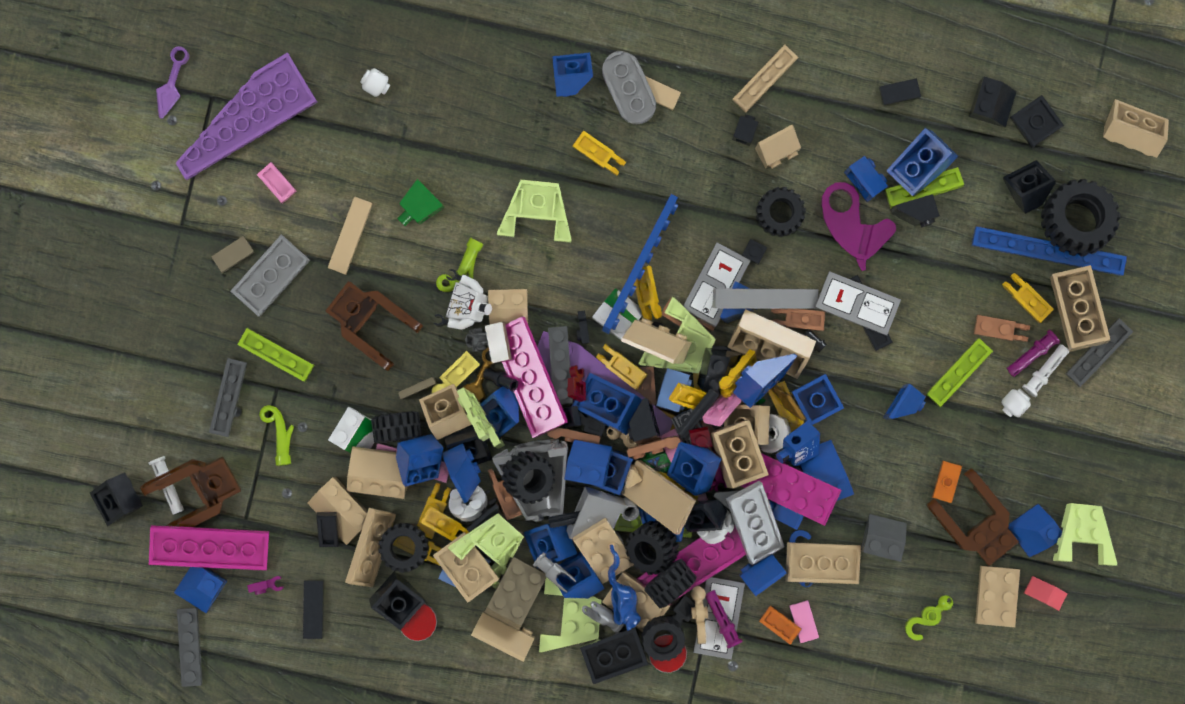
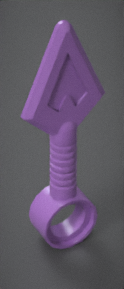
[156,46,189,119]

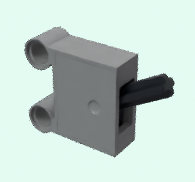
[548,486,639,544]

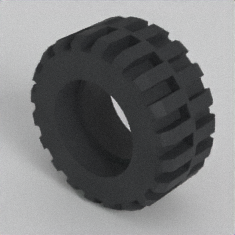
[1041,179,1120,256]

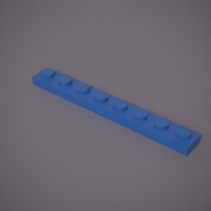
[602,194,678,334]
[971,226,1127,276]

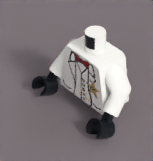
[434,269,492,329]

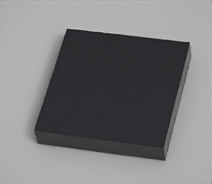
[1010,95,1064,148]

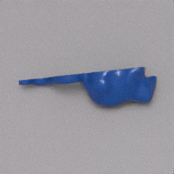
[608,545,641,631]

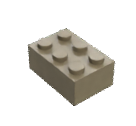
[484,557,547,631]

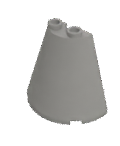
[492,439,568,522]

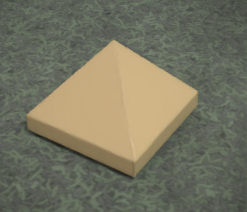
[625,465,642,488]

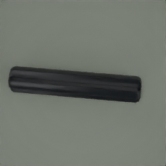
[677,388,719,439]

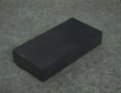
[879,78,921,106]
[316,512,339,547]

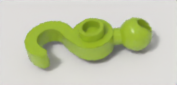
[905,595,953,641]

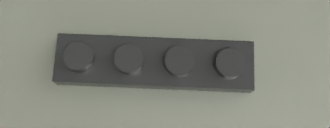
[1065,318,1133,387]
[548,326,573,404]
[209,358,247,437]
[177,607,202,687]

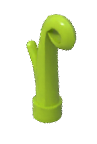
[436,237,484,292]
[259,405,294,466]

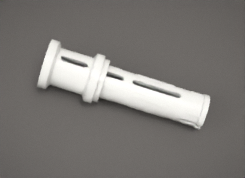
[1022,344,1069,397]
[148,456,184,515]

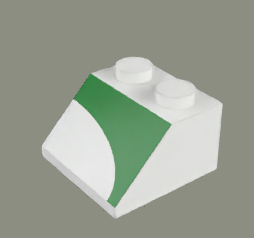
[592,288,643,340]
[328,407,375,453]

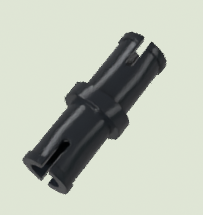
[483,368,518,391]

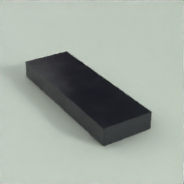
[303,580,324,639]

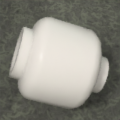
[360,68,390,97]
[1002,388,1031,417]

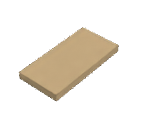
[622,460,696,535]
[345,508,396,588]
[785,542,861,584]

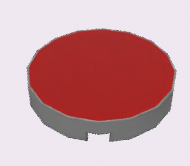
[401,603,437,641]
[649,634,687,673]

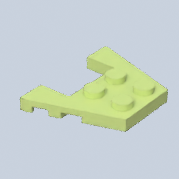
[497,180,571,243]
[639,296,716,373]
[457,387,505,449]
[1053,503,1117,566]
[448,514,524,589]
[539,578,602,652]

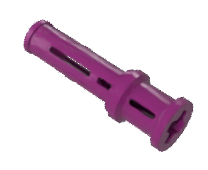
[1006,329,1060,377]
[705,590,743,649]

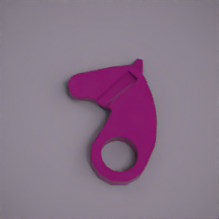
[821,182,896,271]

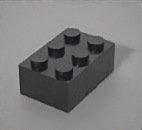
[580,627,648,685]

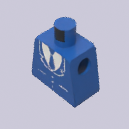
[776,421,820,466]

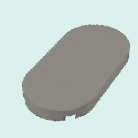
[602,51,656,124]

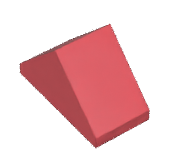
[1024,576,1067,611]

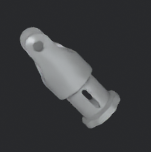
[533,552,576,592]
[582,601,624,633]

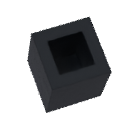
[732,114,759,146]

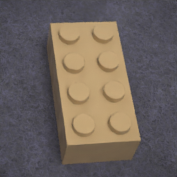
[1050,265,1110,352]
[728,309,816,379]

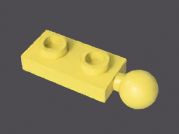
[432,351,480,393]

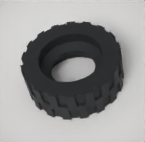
[641,616,685,661]

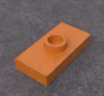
[932,461,962,503]
[759,606,802,645]

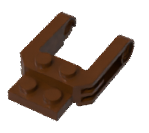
[325,281,423,371]
[140,456,241,527]
[926,468,1019,566]

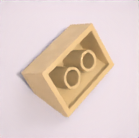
[1103,99,1169,158]
[621,318,692,364]
[709,420,768,488]
[347,447,408,499]
[308,477,368,545]
[471,611,535,662]

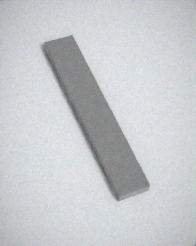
[712,288,819,309]

